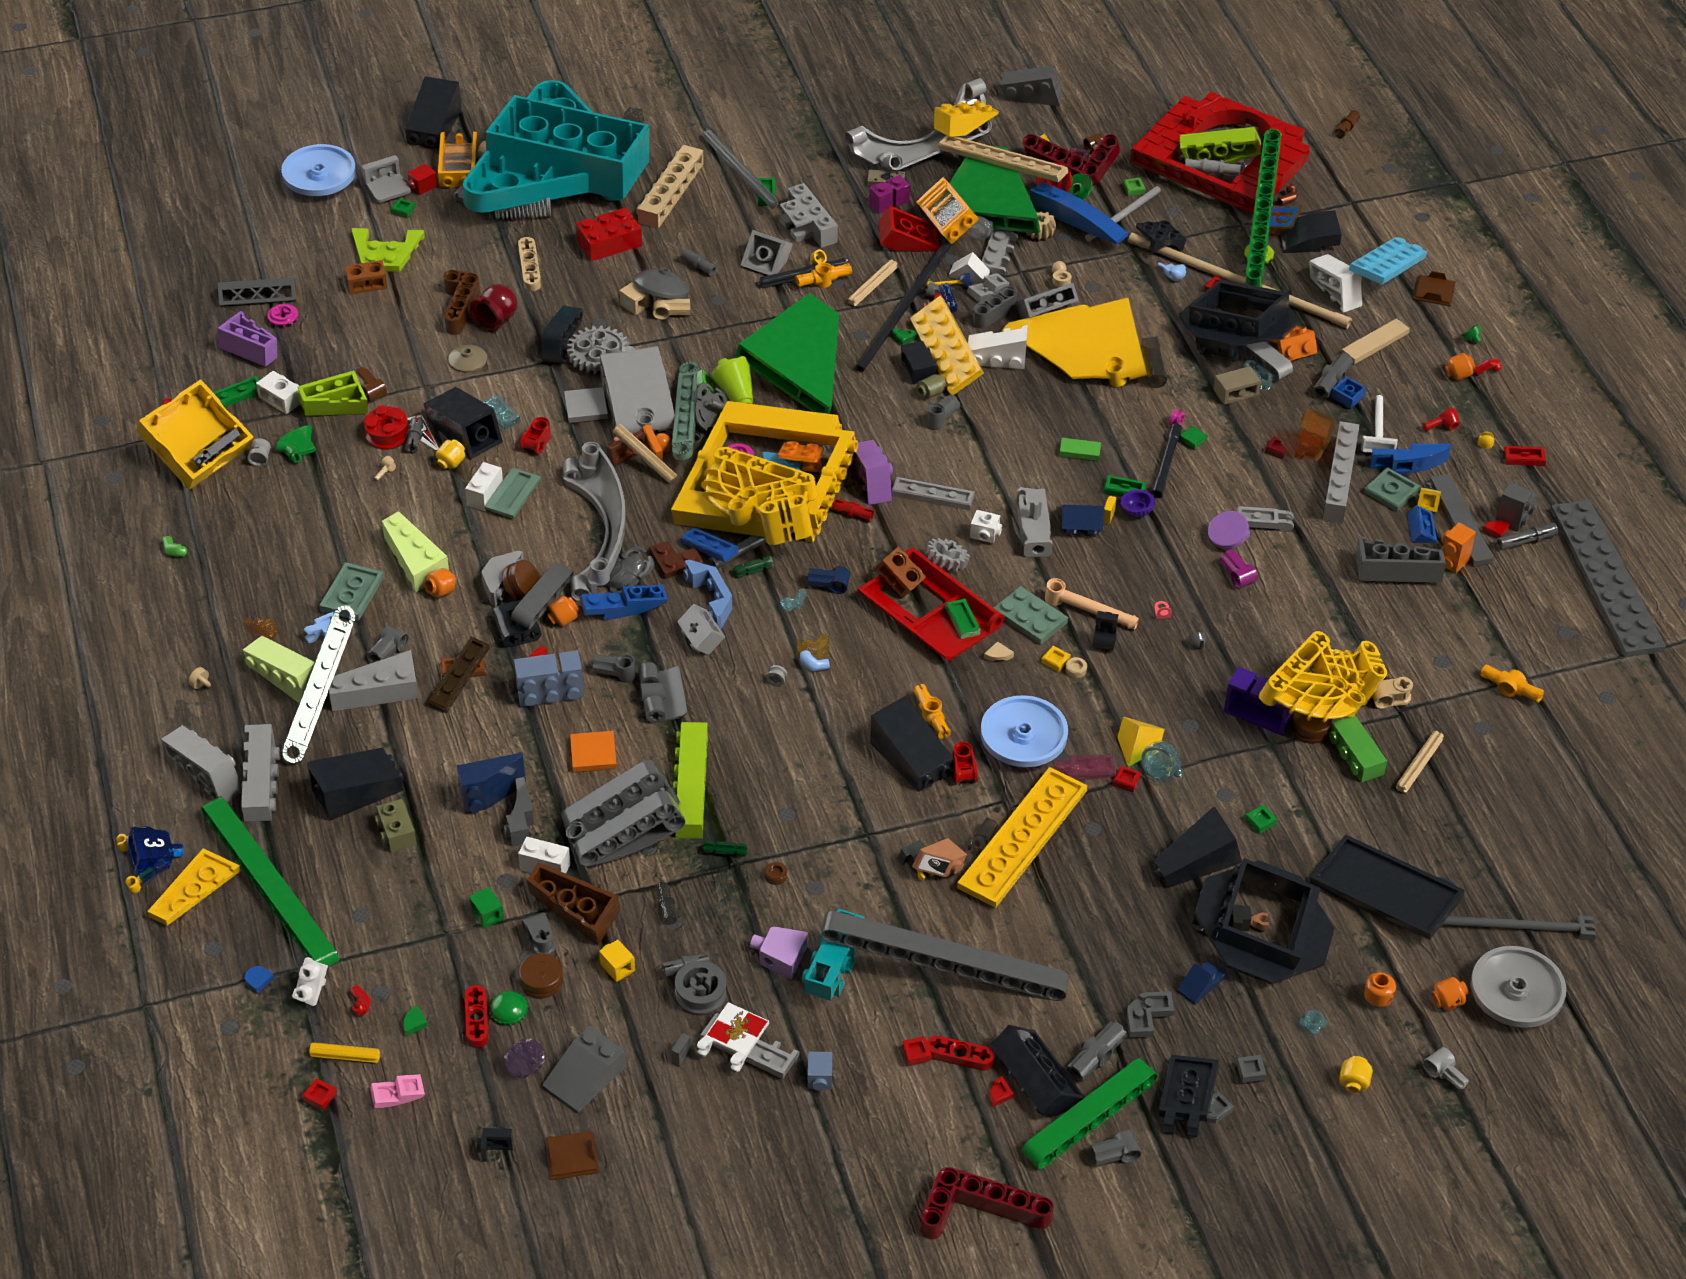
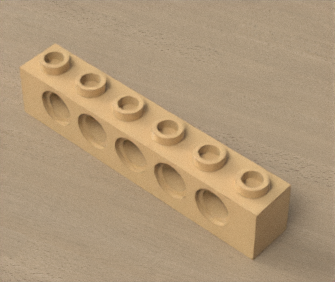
[636,145,704,228]

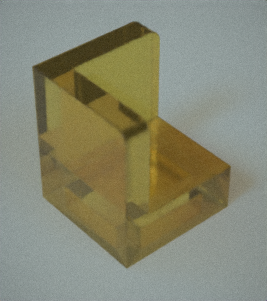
[797,634,830,660]

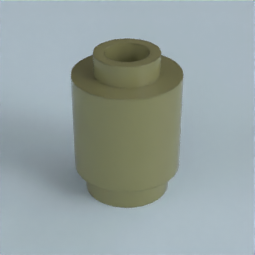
[917,374,946,399]

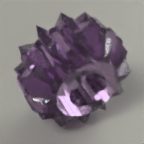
[504,1038,546,1079]

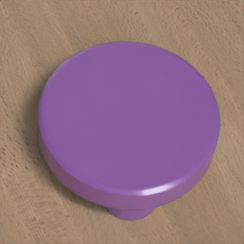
[1208,511,1250,551]

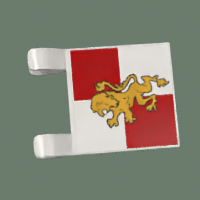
[697,1002,769,1072]

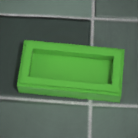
[1059,438,1101,461]

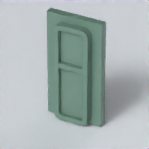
[485,468,541,519]

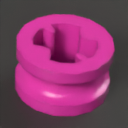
[1169,409,1185,426]

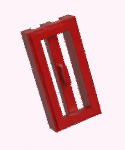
[1503,446,1546,466]

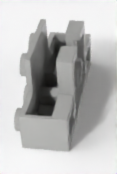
[780,183,838,248]

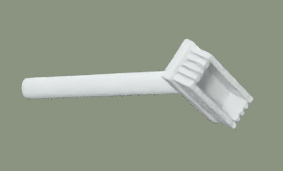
[1361,395,1398,453]

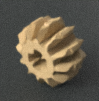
[1026,211,1056,240]

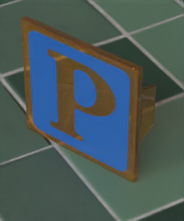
[1269,206,1302,235]

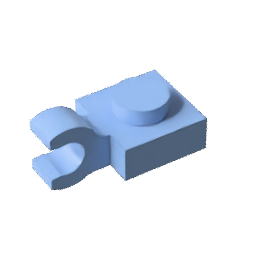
[304,612,333,643]

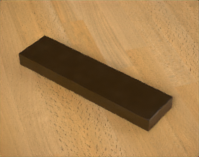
[428,636,490,713]

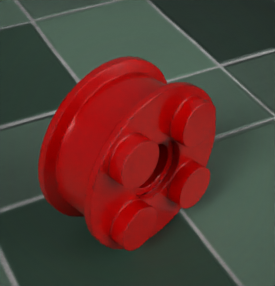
[364,405,409,449]

